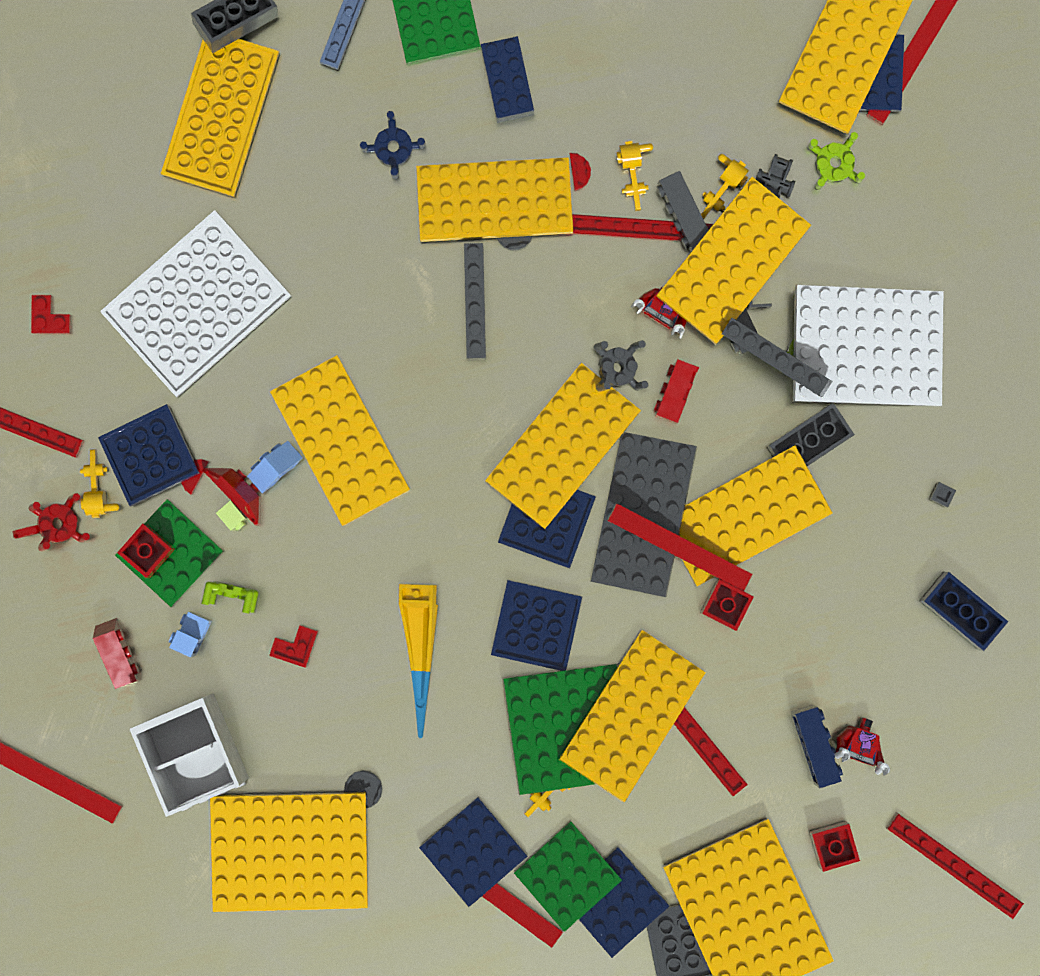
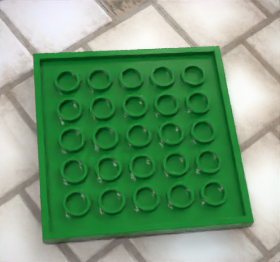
[503,664,617,795]

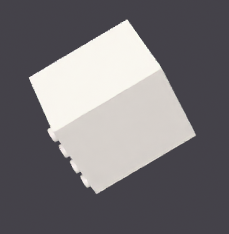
[130,693,249,817]

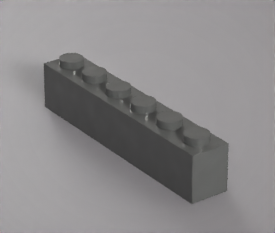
[464,243,486,361]
[722,318,833,397]

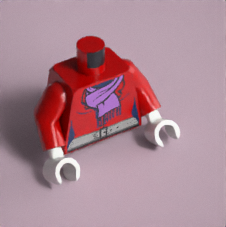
[631,287,687,338]
[835,717,890,776]

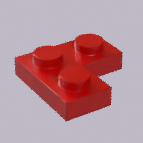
[31,295,71,334]
[269,625,318,668]

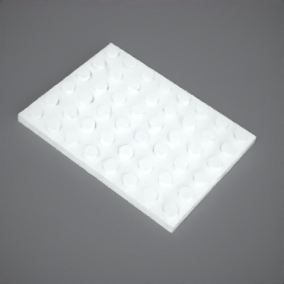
[100,210,291,397]
[793,285,944,406]

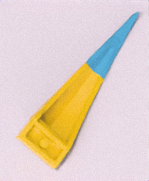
[399,584,438,738]

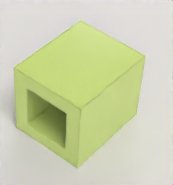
[216,501,248,531]

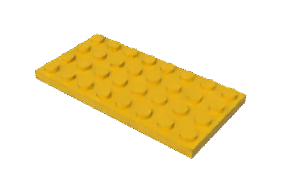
[779,0,913,134]
[161,39,280,197]
[416,157,573,242]
[656,177,811,345]
[270,355,410,526]
[485,363,641,529]
[679,445,833,586]
[559,630,706,802]

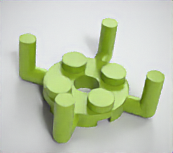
[808,132,865,190]
[201,581,258,614]

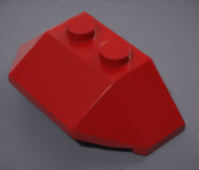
[202,468,261,526]

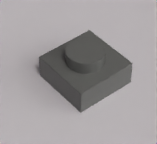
[930,482,956,508]

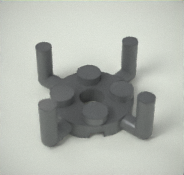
[593,340,648,392]

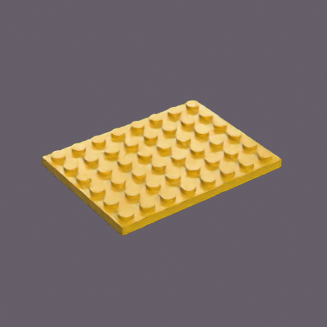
[210,792,368,912]
[663,818,834,976]

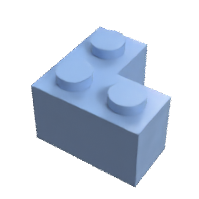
[247,441,303,494]
[169,611,212,657]

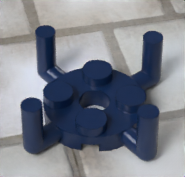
[360,111,426,179]

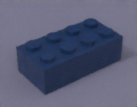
[481,36,534,123]
[920,572,1009,651]
[791,704,843,789]

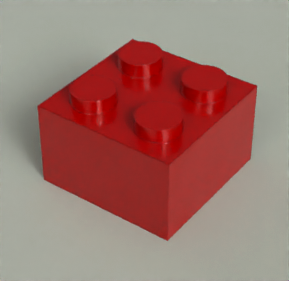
[117,523,175,578]
[700,579,754,631]
[809,821,860,872]

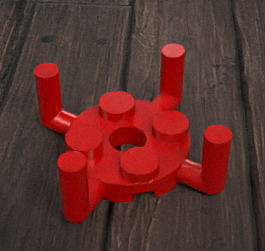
[28,493,90,551]

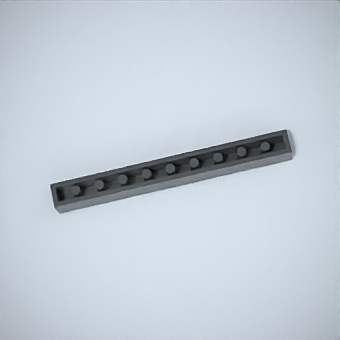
[656,171,758,355]

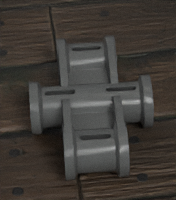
[755,154,796,198]

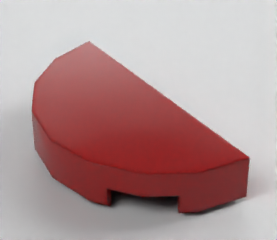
[569,153,591,191]
[181,459,210,495]
[12,525,40,539]

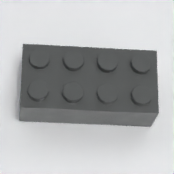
[191,0,278,53]
[767,403,855,466]

